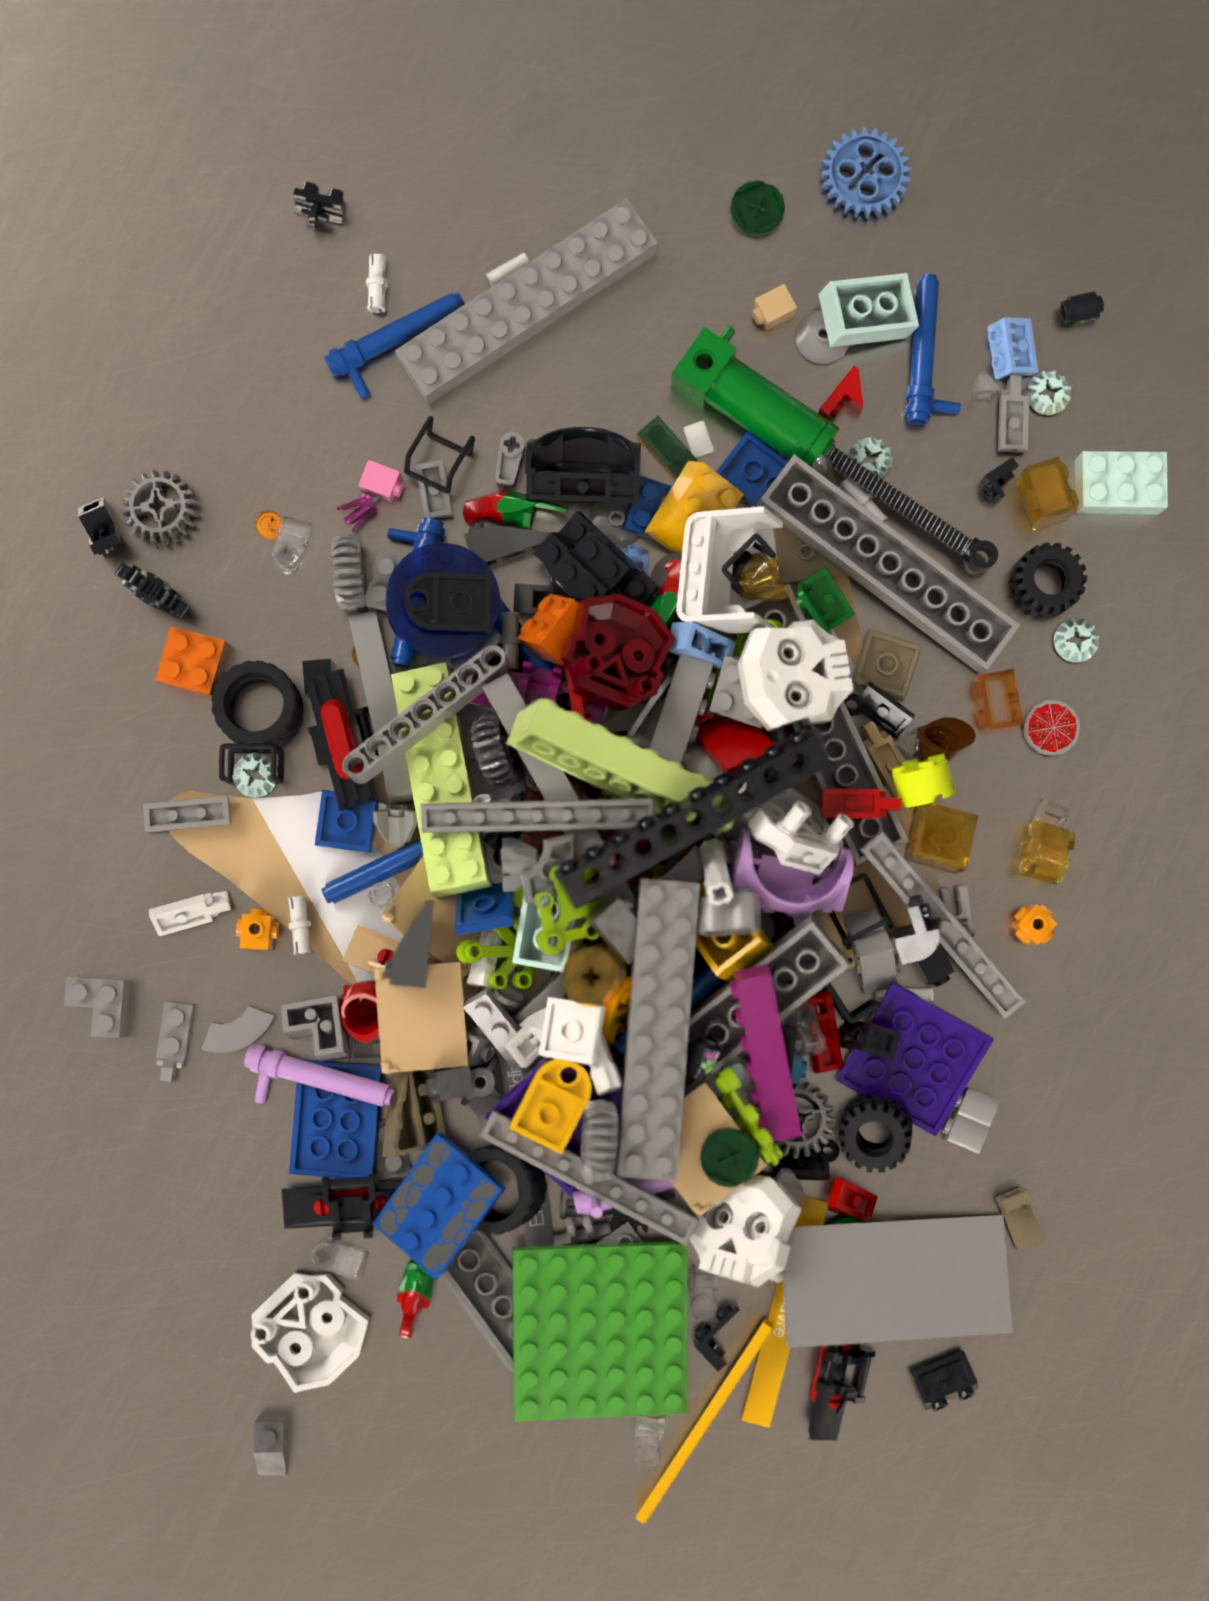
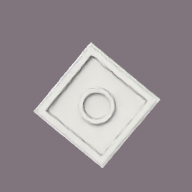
[539,997,606,1065]

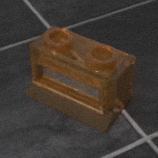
[972,668,1024,733]

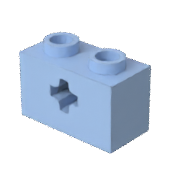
[669,622,736,670]

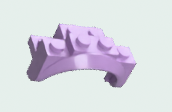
[727,827,854,918]

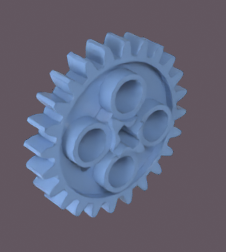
[820,127,911,219]

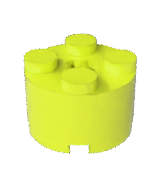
[891,753,956,807]

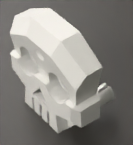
[738,620,853,731]
[738,777,854,875]
[689,1174,802,1287]
[251,1272,370,1393]

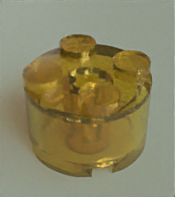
[1018,820,1075,885]
[562,945,626,1007]

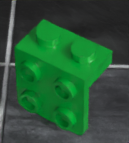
[795,566,855,635]

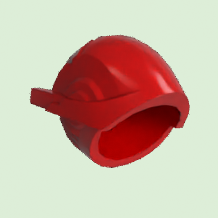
[340,980,379,1043]

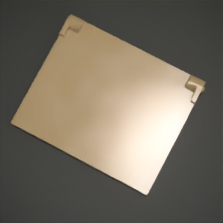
[380,855,482,979]
[374,962,468,1074]
[670,1081,767,1217]

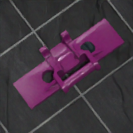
[468,661,606,725]

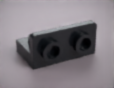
[910,1350,978,1412]

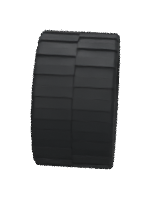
[211,660,303,752]
[468,1144,547,1235]

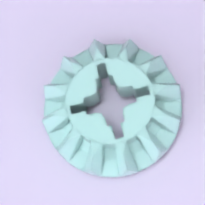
[1027,371,1071,415]
[848,437,893,479]
[1054,618,1100,663]
[232,753,278,798]

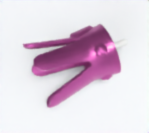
[336,492,379,532]

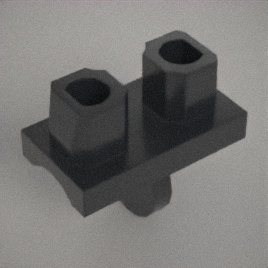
[293,182,344,228]

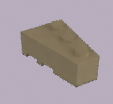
[382,1069,446,1157]

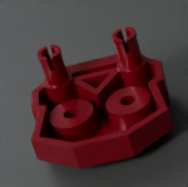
[560,594,675,711]

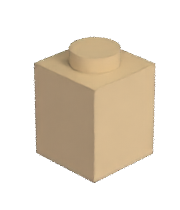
[751,284,797,331]

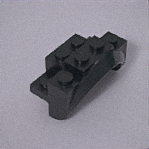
[525,427,641,503]
[533,511,660,606]

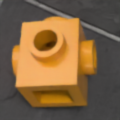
[1010,904,1057,945]
[236,909,279,950]

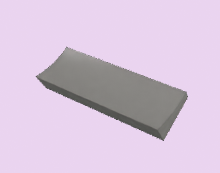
[441,1231,513,1372]

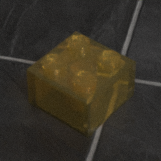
[1016,456,1079,532]
[904,803,978,874]

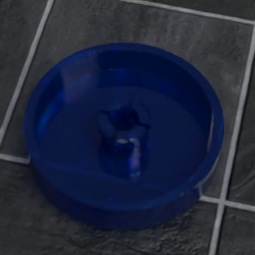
[385,543,500,659]

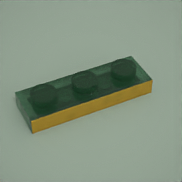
[637,416,699,480]

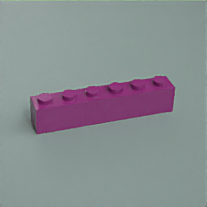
[729,964,802,1142]

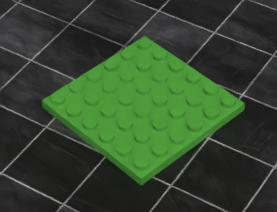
[513,1241,687,1422]

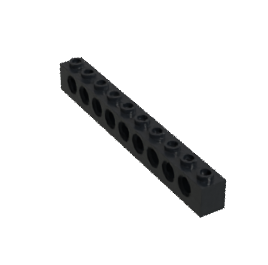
[553,730,831,910]

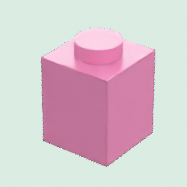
[358,460,404,503]

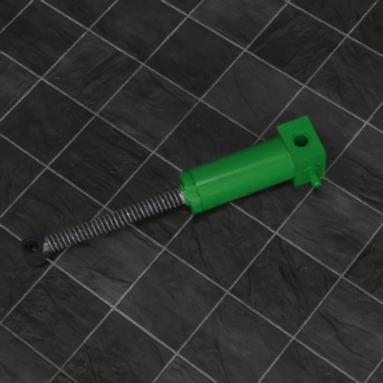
[671,325,998,573]

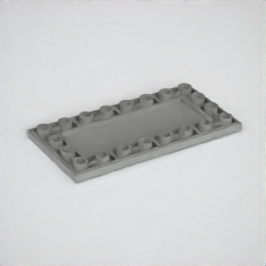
[782,1215,1013,1348]

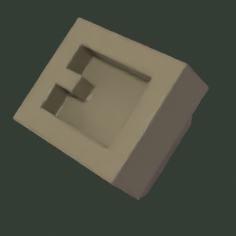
[995,1187,1044,1251]

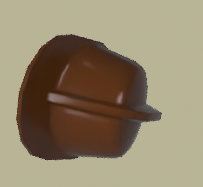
[916,717,976,762]

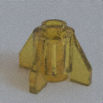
[738,552,789,602]

